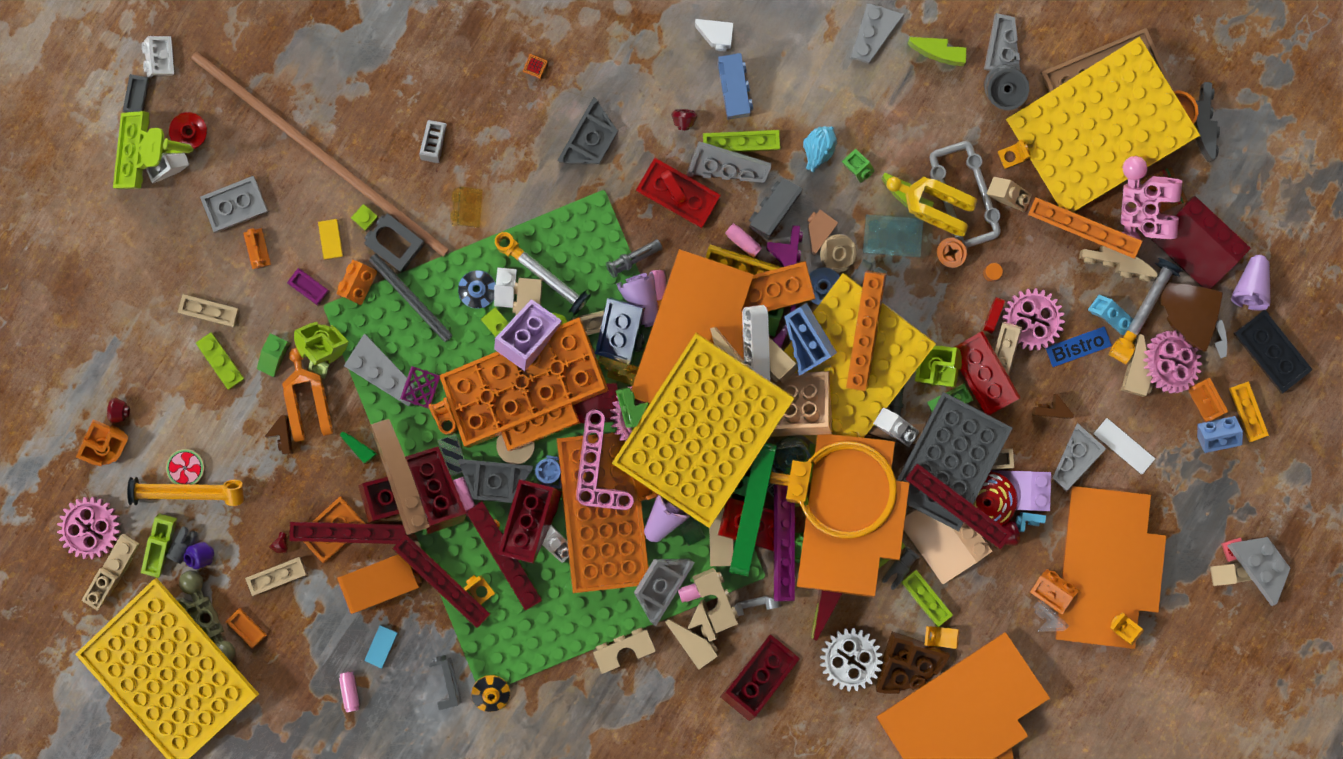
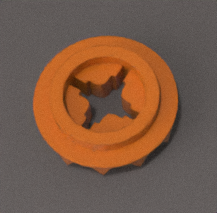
[937,237,968,268]

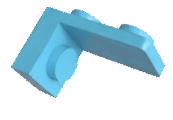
[1088,295,1133,335]

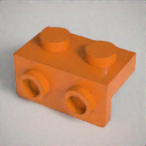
[336,259,377,305]

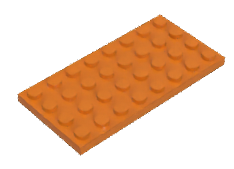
[556,433,648,593]

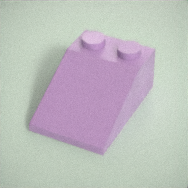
[494,299,562,371]
[989,470,1051,511]

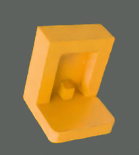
[1110,613,1144,646]

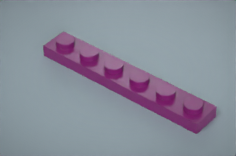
[774,485,795,601]

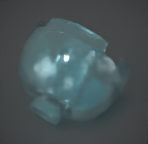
[773,436,811,475]

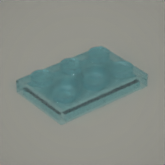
[863,214,923,258]

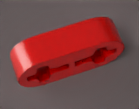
[660,170,687,205]
[983,297,1005,334]

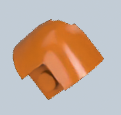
[76,419,128,467]

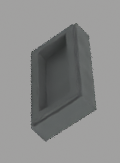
[123,74,150,113]

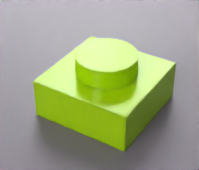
[351,204,378,231]

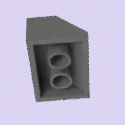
[749,178,803,240]

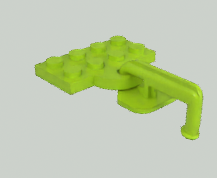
[113,111,193,189]

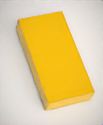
[318,219,343,260]

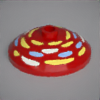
[973,471,1017,526]

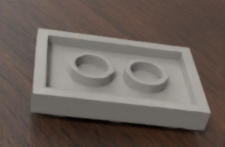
[200,176,268,233]

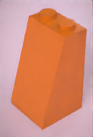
[337,555,422,614]

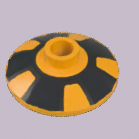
[471,675,510,712]

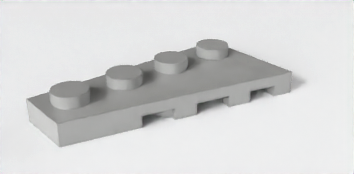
[687,141,771,183]
[344,334,420,407]

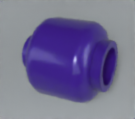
[184,542,214,570]

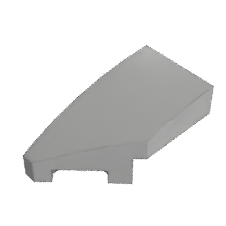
[1215,320,1227,358]

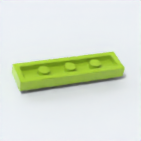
[703,130,780,152]

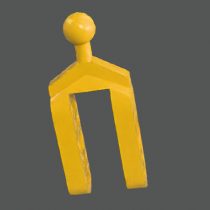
[886,177,977,236]

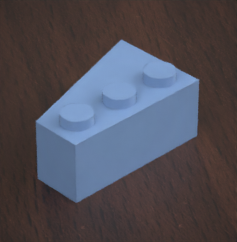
[718,53,753,120]
[784,303,837,376]

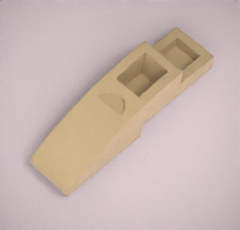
[1079,246,1157,281]
[81,534,139,611]

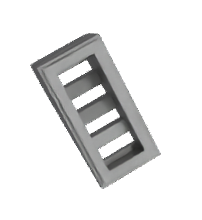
[419,120,447,163]

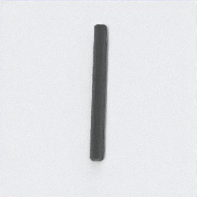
[369,254,452,342]

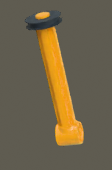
[127,477,244,506]

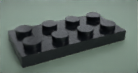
[1233,310,1313,394]

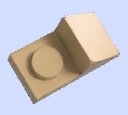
[1210,562,1252,586]
[688,599,718,642]

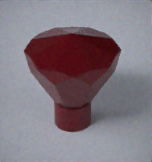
[269,532,287,553]

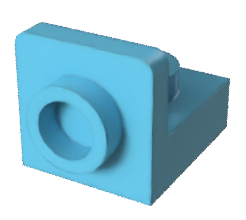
[1016,512,1046,532]

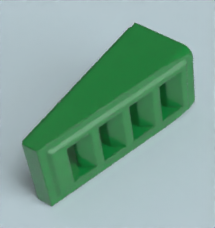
[340,432,378,464]

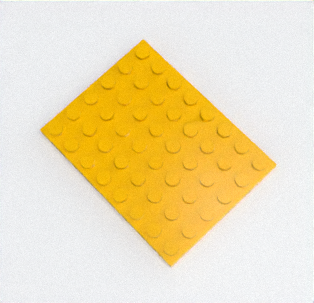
[1006,36,1200,212]
[784,273,936,445]
[612,333,795,528]
[75,578,259,759]

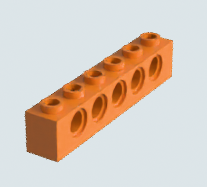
[846,270,887,391]

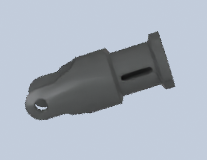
[882,546,920,590]

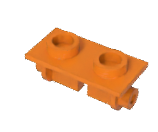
[243,228,271,269]

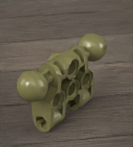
[177,570,235,662]

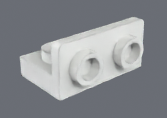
[142,36,174,78]

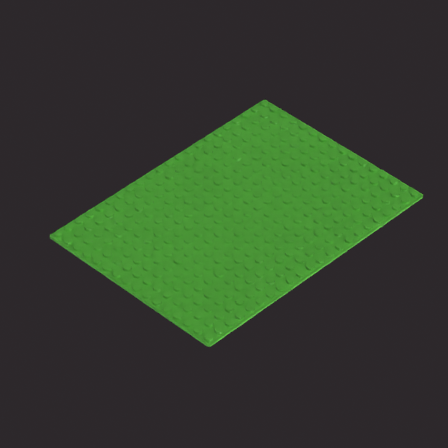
[324,190,765,685]

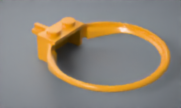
[770,441,897,538]

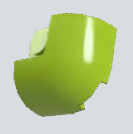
[294,322,348,366]
[915,346,962,388]

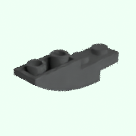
[1194,82,1220,162]

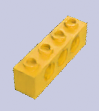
[705,244,782,275]

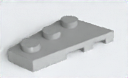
[851,3,904,64]
[984,13,1021,71]
[1052,423,1106,492]

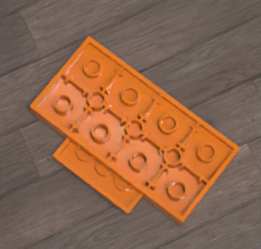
[631,249,754,404]
[439,318,609,452]
[797,434,909,598]
[1055,486,1166,649]
[876,632,1050,759]

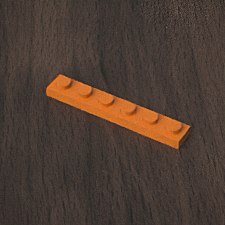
[1028,197,1143,259]

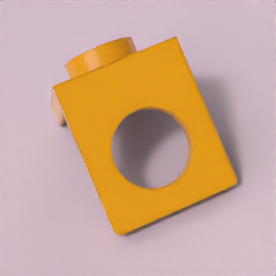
[998,139,1030,169]
[464,575,495,605]
[924,626,959,649]

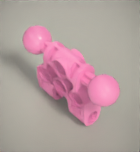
[1121,156,1182,240]

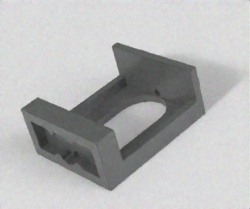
[364,213,426,273]
[428,655,462,710]

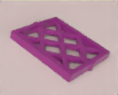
[400,366,440,409]

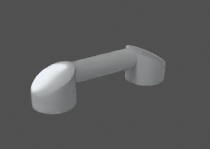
[733,596,782,616]

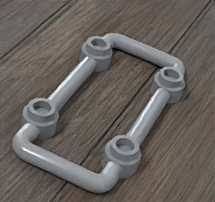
[929,141,1001,248]

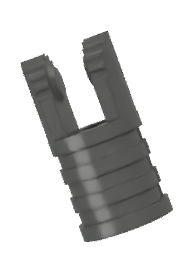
[166,526,198,564]

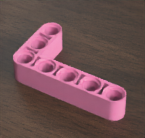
[576,409,634,510]

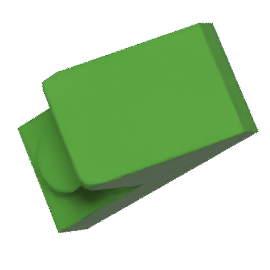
[616,387,648,428]

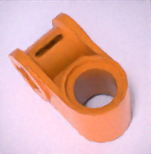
[428,397,457,436]

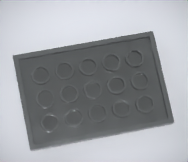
[897,392,1012,532]

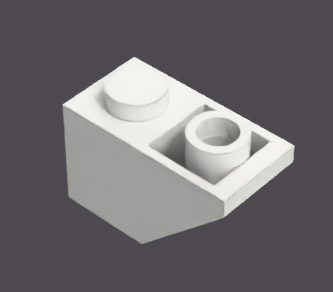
[873,407,919,447]
[542,525,569,563]

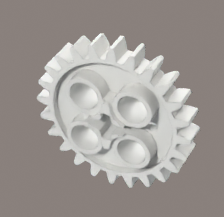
[820,628,883,691]

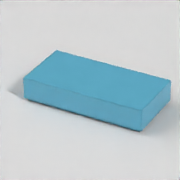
[364,625,398,669]

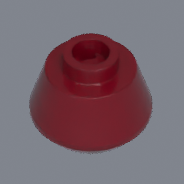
[671,109,697,131]
[107,397,130,424]
[1002,520,1020,546]

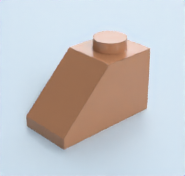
[807,210,838,256]

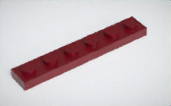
[905,464,1012,550]
[466,501,542,611]
[289,522,407,544]
[392,534,490,628]

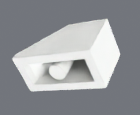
[695,19,733,51]
[146,153,189,183]

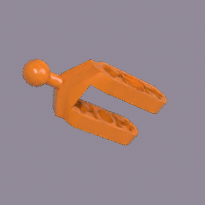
[282,348,333,442]

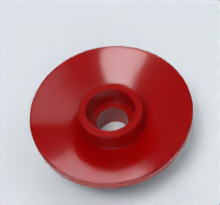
[169,112,207,149]

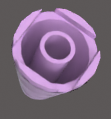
[1231,255,1271,310]
[617,272,658,327]
[644,494,690,542]

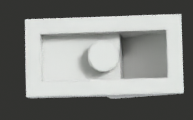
[494,268,517,308]

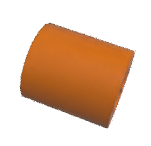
[983,263,1003,282]

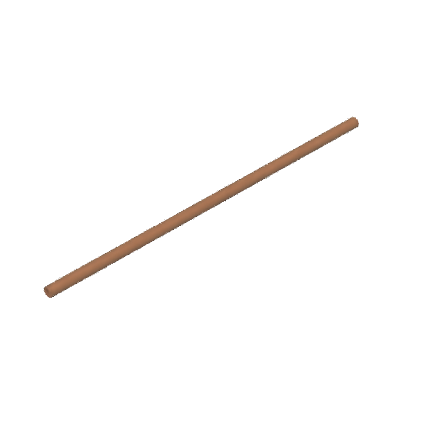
[191,52,449,257]

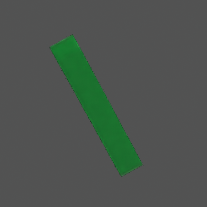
[729,442,777,577]

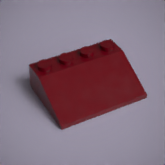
[1151,196,1251,289]

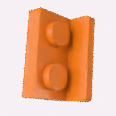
[1030,569,1079,615]

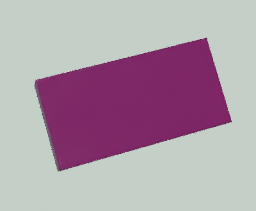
[287,268,329,306]

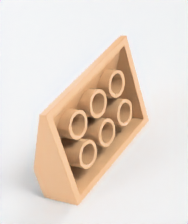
[770,371,832,437]
[904,509,992,584]

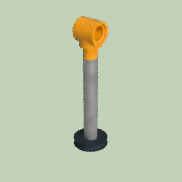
[495,232,591,316]
[1108,258,1183,365]

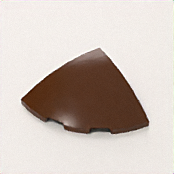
[1160,283,1223,352]
[876,631,950,694]

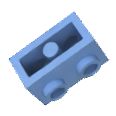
[1197,416,1243,453]

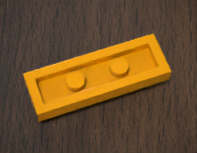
[1229,381,1269,442]

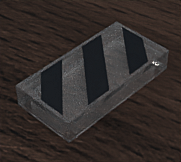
[437,434,465,476]

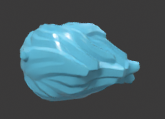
[803,126,837,172]

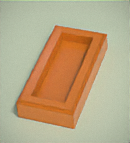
[225,608,267,649]

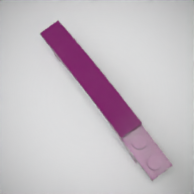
[766,225,803,348]

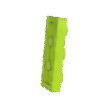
[196,332,244,390]
[901,570,953,627]

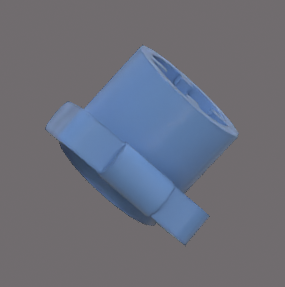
[535,455,561,489]

